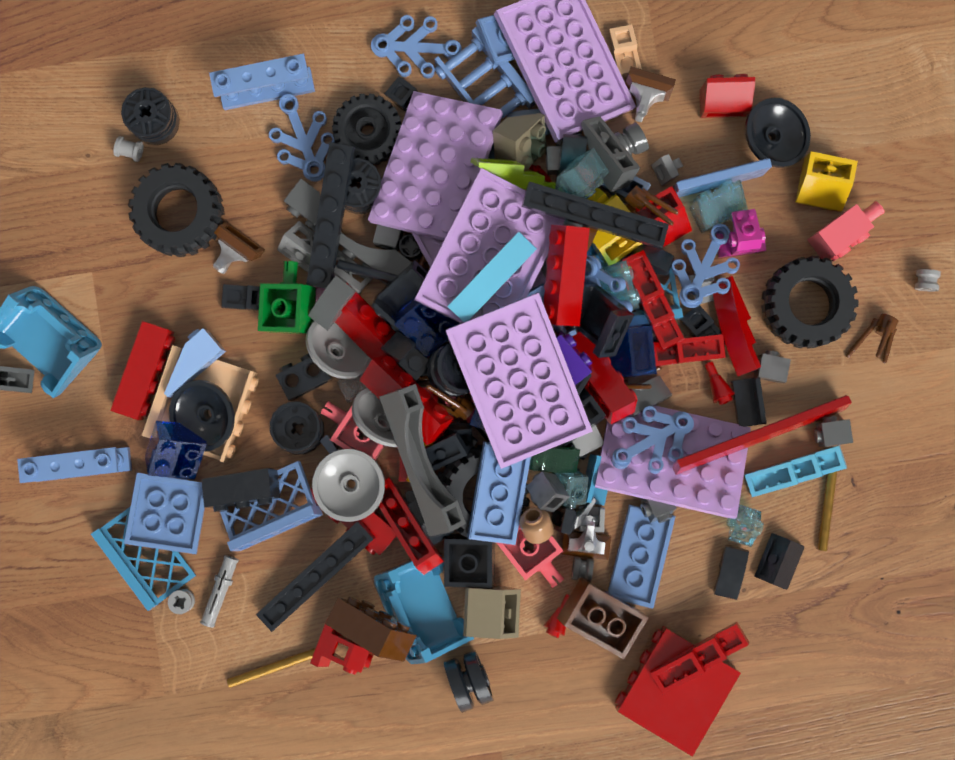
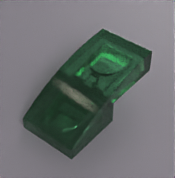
[529,447,580,473]

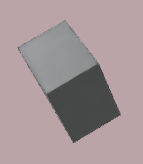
[0,366,35,393]

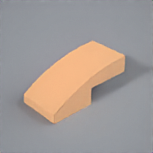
[609,25,642,78]

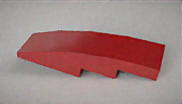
[622,250,685,351]
[713,276,761,376]
[624,334,726,370]
[650,622,750,694]

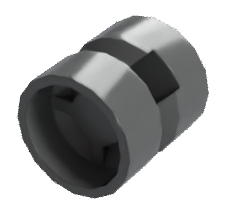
[614,122,649,156]

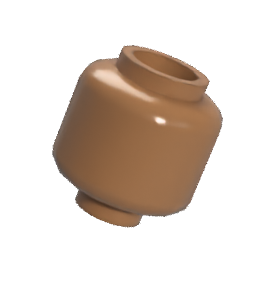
[519,508,554,544]

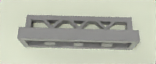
[277,221,373,295]

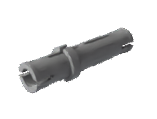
[200,555,239,628]

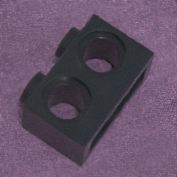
[276,353,333,401]

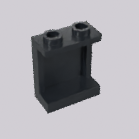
[372,260,434,337]
[564,283,634,358]

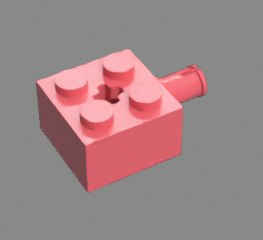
[807,201,884,261]
[320,401,385,461]
[497,525,564,588]

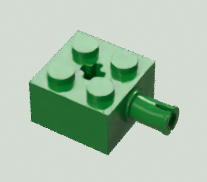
[258,261,316,334]

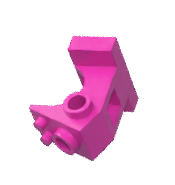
[715,209,766,258]

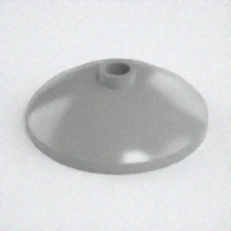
[306,321,371,379]
[352,388,397,447]
[312,449,385,522]

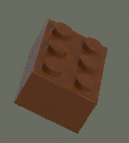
[557,577,648,659]
[325,597,417,662]

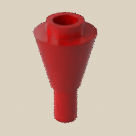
[704,361,735,405]
[543,594,570,638]

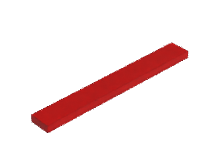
[672,395,852,475]

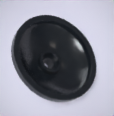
[745,98,811,168]
[169,380,235,451]

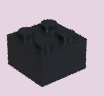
[444,534,495,588]

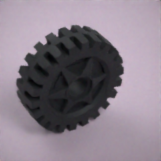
[332,93,402,165]

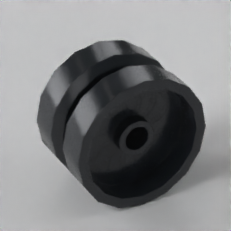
[427,343,470,397]
[444,650,494,713]

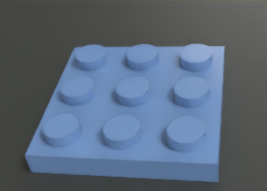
[124,473,205,554]

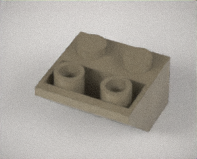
[493,113,547,171]
[463,586,521,639]

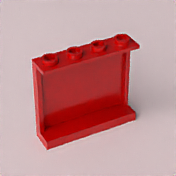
[615,626,741,757]

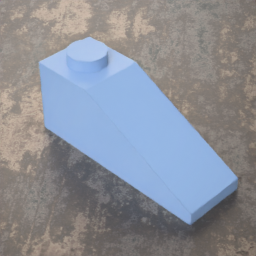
[164,328,226,398]

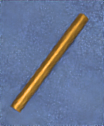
[818,471,838,551]
[227,647,316,688]

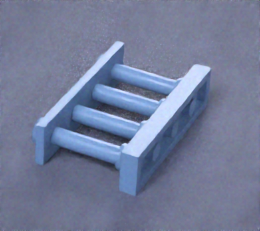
[434,27,536,119]
[209,53,316,110]
[17,447,132,483]

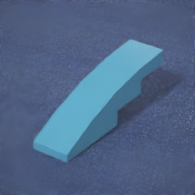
[447,231,537,322]
[745,445,847,497]

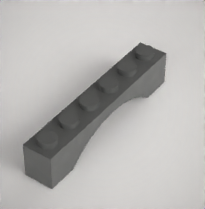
[284,179,412,286]
[379,384,466,536]

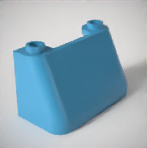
[0,286,102,398]
[374,555,474,664]

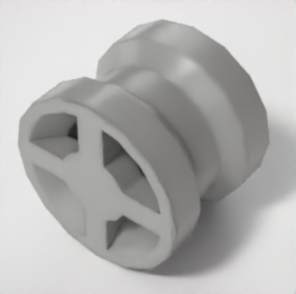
[915,269,941,292]
[168,589,195,614]

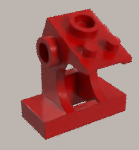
[310,618,374,675]

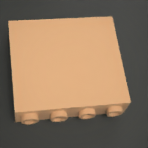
[142,345,259,463]

